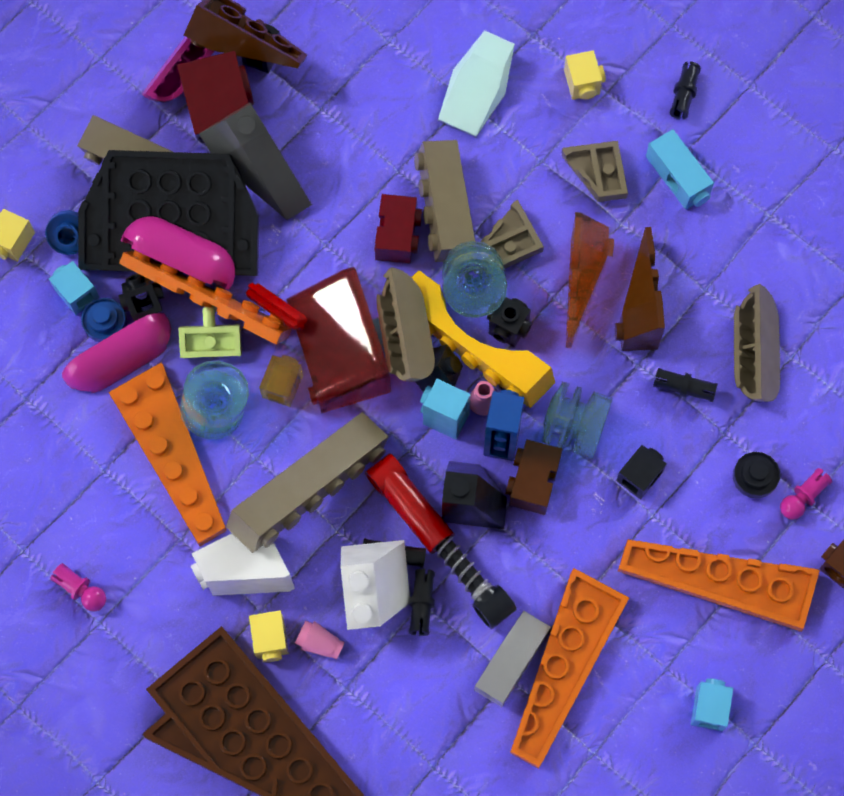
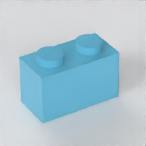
[420,379,471,440]

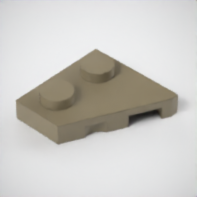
[562,141,628,202]
[477,200,544,275]

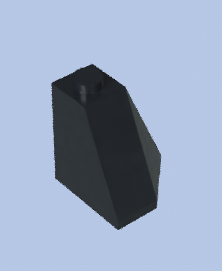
[442,461,507,529]

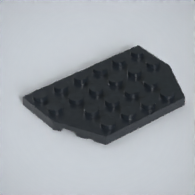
[78,150,259,276]

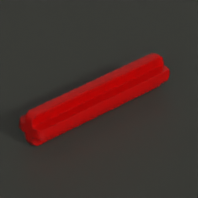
[246,283,307,331]

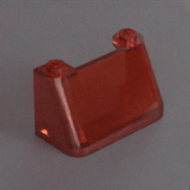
[286,267,391,413]

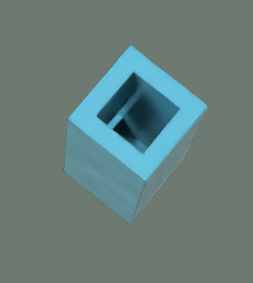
[646,129,714,210]

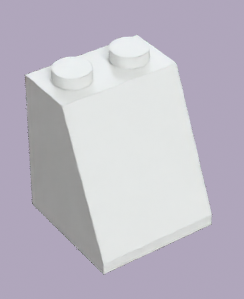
[190,533,295,596]
[341,540,410,630]

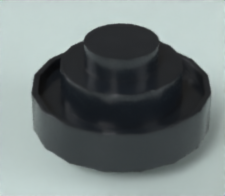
[733,452,780,499]

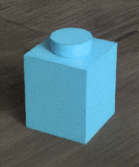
[49,261,100,315]
[691,678,733,731]

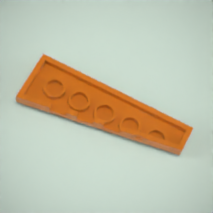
[119,250,292,345]
[109,363,227,546]
[618,539,820,631]
[510,568,629,769]

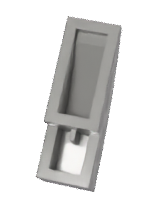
[474,611,551,707]

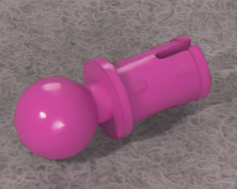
[780,468,832,520]
[50,563,107,611]

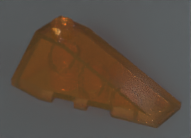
[565,212,614,348]

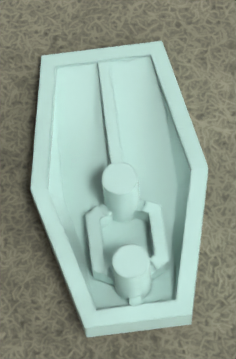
[438,30,515,137]

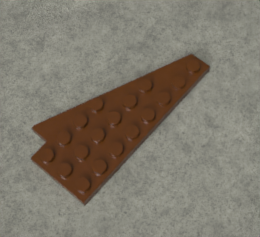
[142,626,364,796]

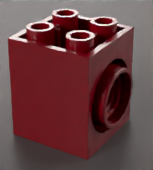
[177,51,254,142]

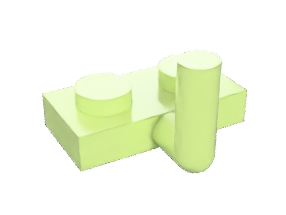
[178,305,242,358]

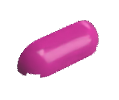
[142,36,214,102]
[121,216,235,290]
[62,313,172,393]

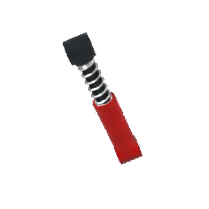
[365,453,517,629]

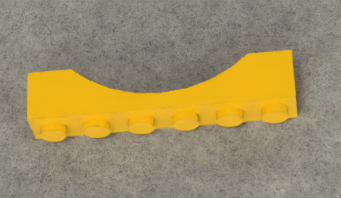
[411,270,555,408]

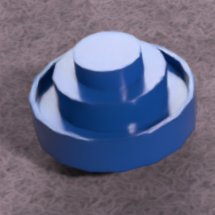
[45,210,79,255]
[81,298,127,342]

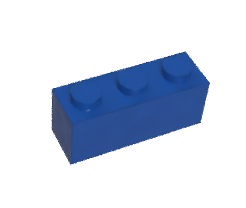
[483,390,524,461]

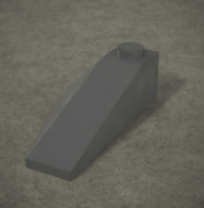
[199,103,312,220]

